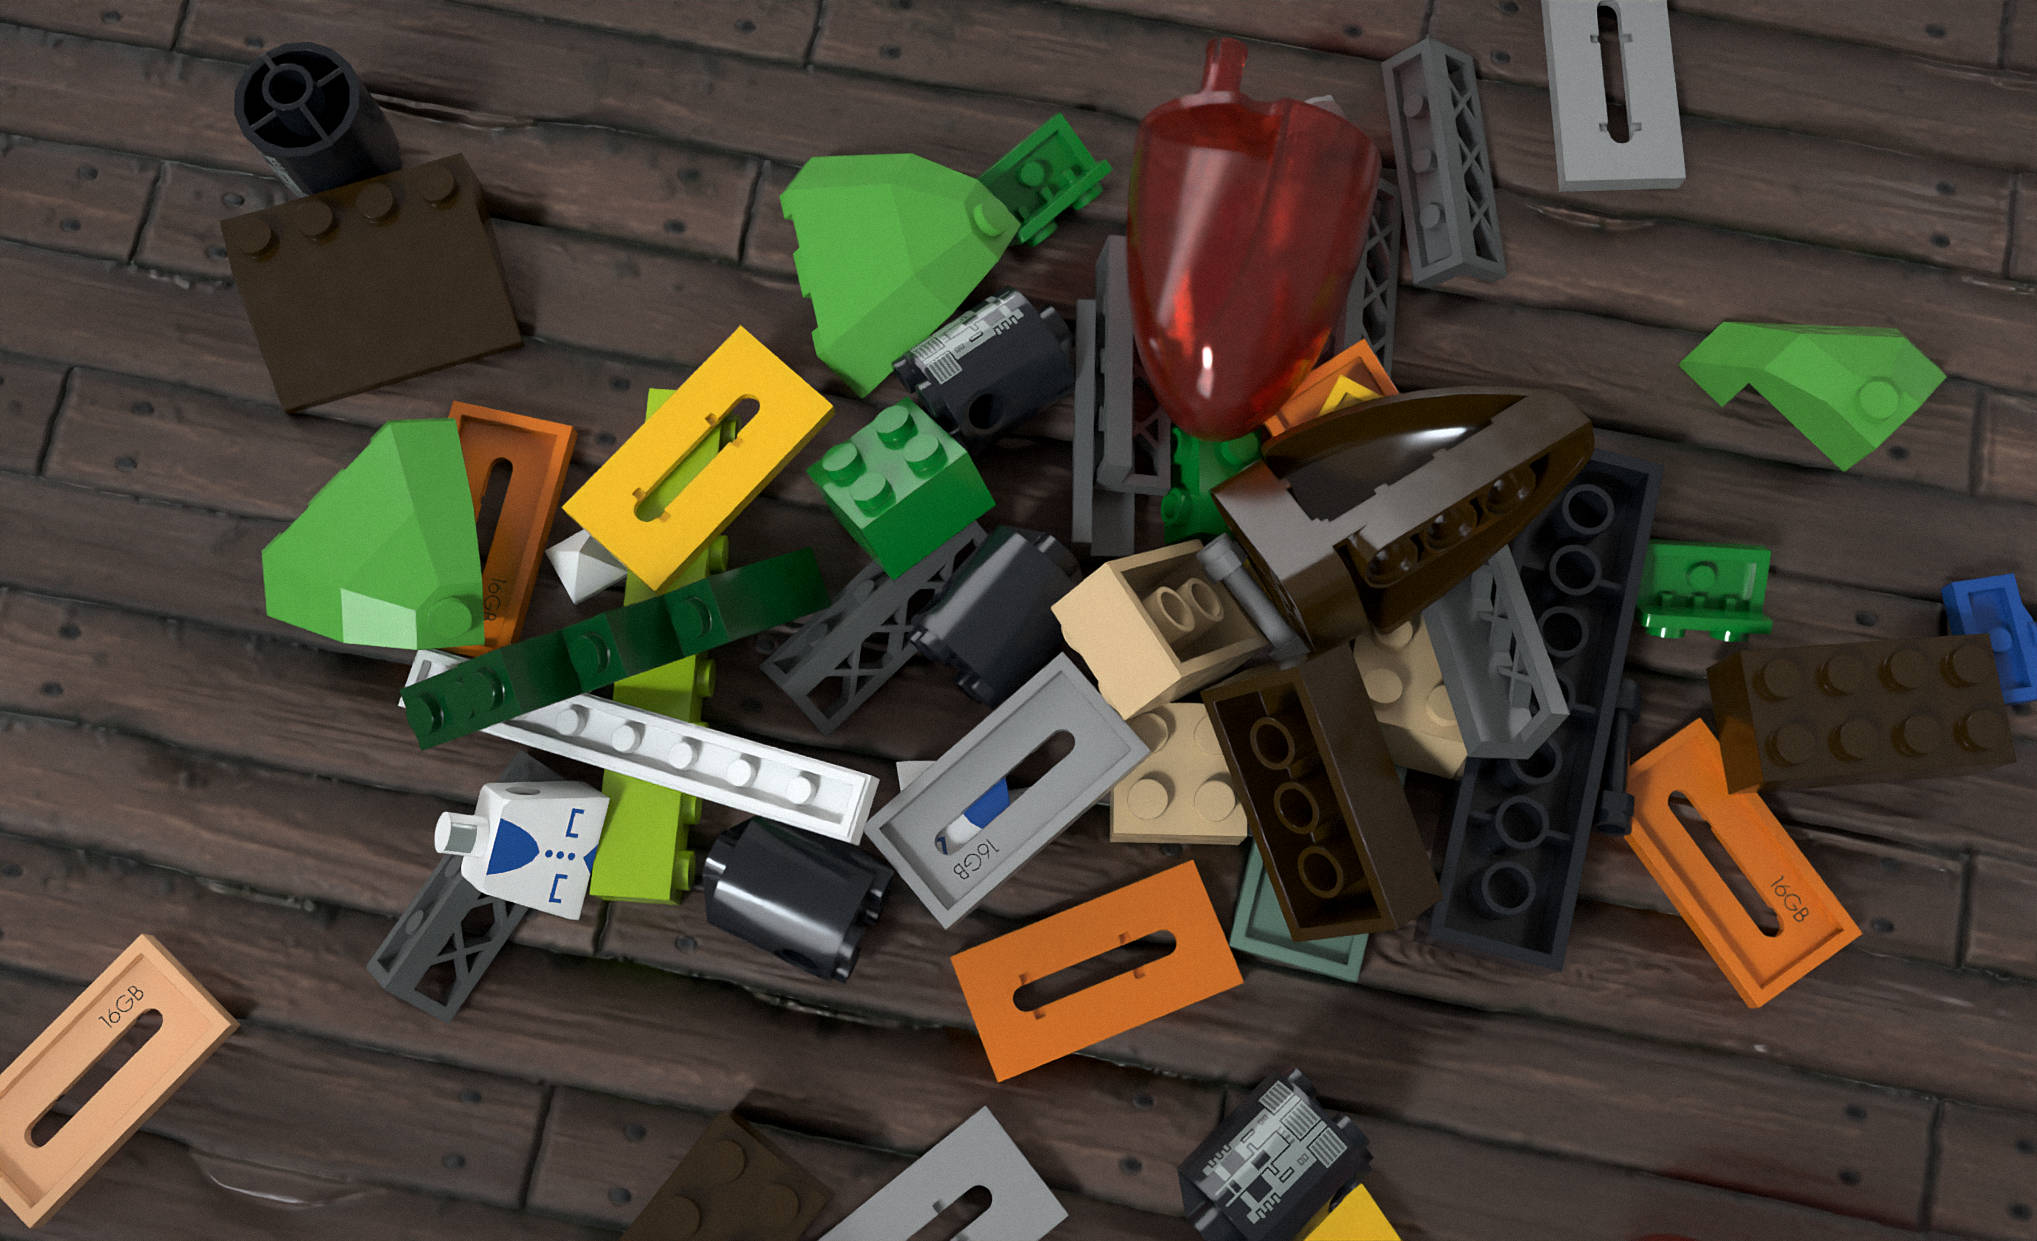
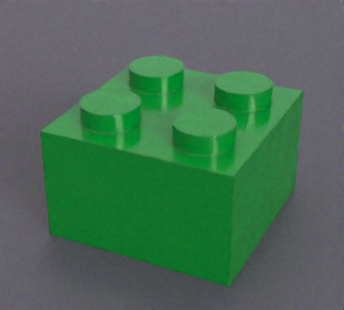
[806,396,996,581]

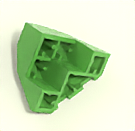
[779,153,1021,398]
[1678,322,1947,472]
[262,418,485,650]

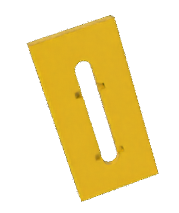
[562,325,836,596]

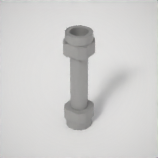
[1195,533,1310,661]

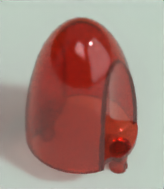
[1125,37,1382,443]

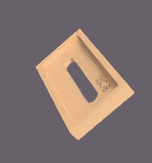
[0,934,241,1229]

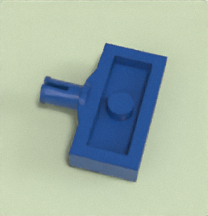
[1940,573,2037,706]

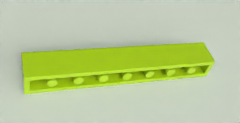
[590,388,742,905]

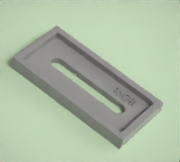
[1541,0,1686,192]
[864,651,1152,931]
[818,1105,1069,1241]

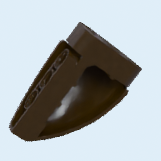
[1209,386,1595,652]

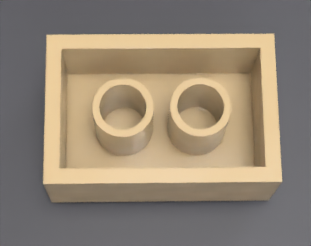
[1051,538,1270,721]

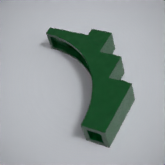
[399,546,833,751]

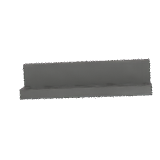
[1381,37,1507,289]
[1295,164,1402,382]
[1093,234,1171,496]
[1070,299,1137,562]
[759,520,988,737]
[1421,544,1570,759]
[365,749,568,1024]

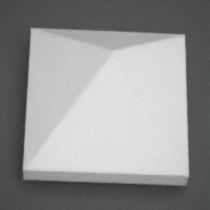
[545,529,628,605]

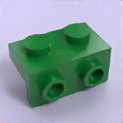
[975,112,1113,248]
[1161,410,1261,545]
[1633,539,1773,642]

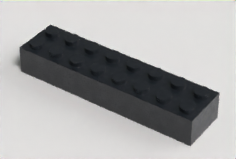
[1412,448,1664,975]

